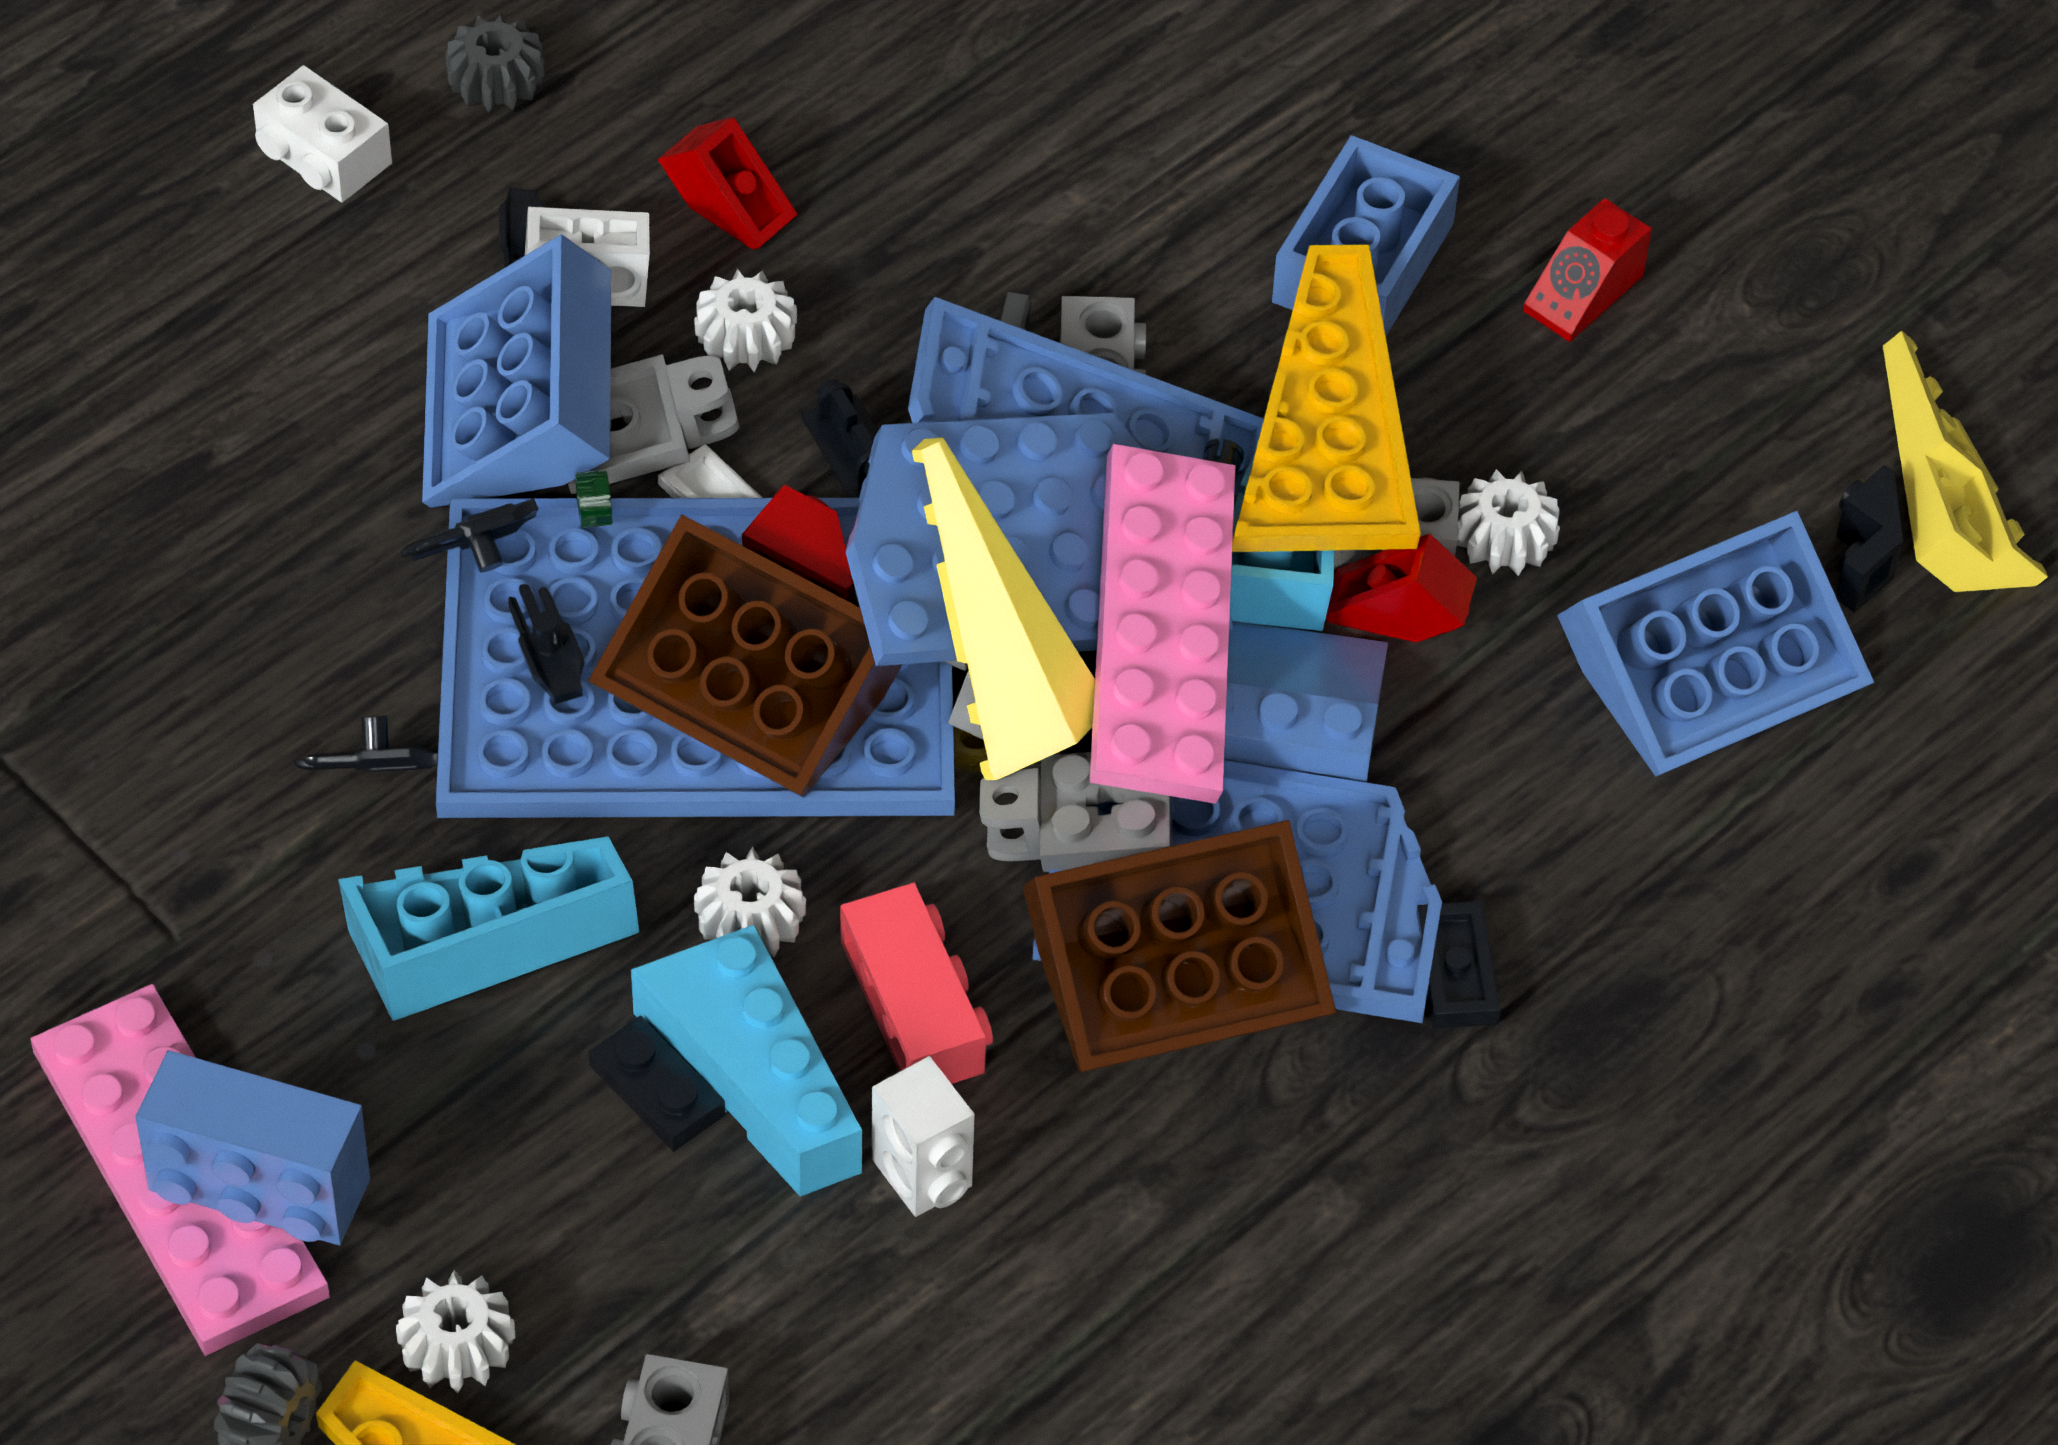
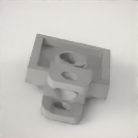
[568,354,740,494]
[979,752,1173,872]

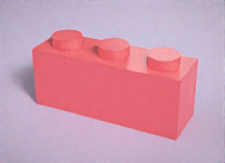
[840,882,993,1084]

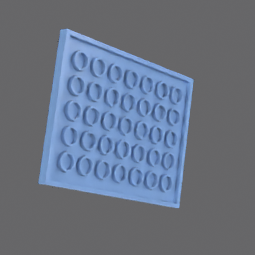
[436,498,955,818]

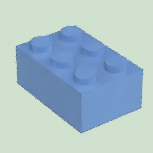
[1272,135,1460,336]
[135,1050,370,1246]

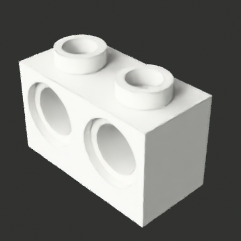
[525,207,650,307]
[872,1056,975,1217]

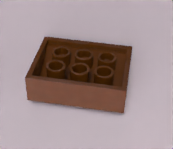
[588,514,903,798]
[1023,820,1337,1073]

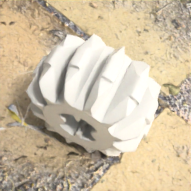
[694,269,797,372]
[1457,469,1560,576]
[694,847,806,957]
[396,1270,515,1394]

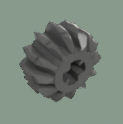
[445,13,545,113]
[214,1343,322,1445]

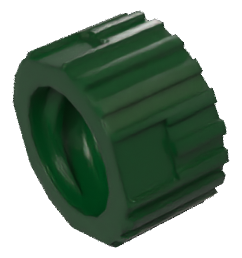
[575,469,613,528]

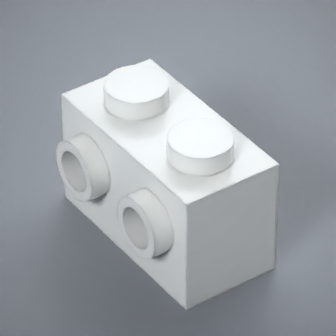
[253,65,392,203]

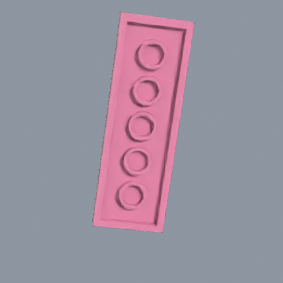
[1090,444,1235,804]
[30,984,330,1356]

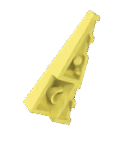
[1883,331,2048,592]
[912,438,1095,780]

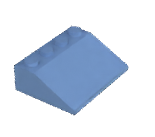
[422,234,611,508]
[1557,511,1874,777]
[1224,621,1388,783]

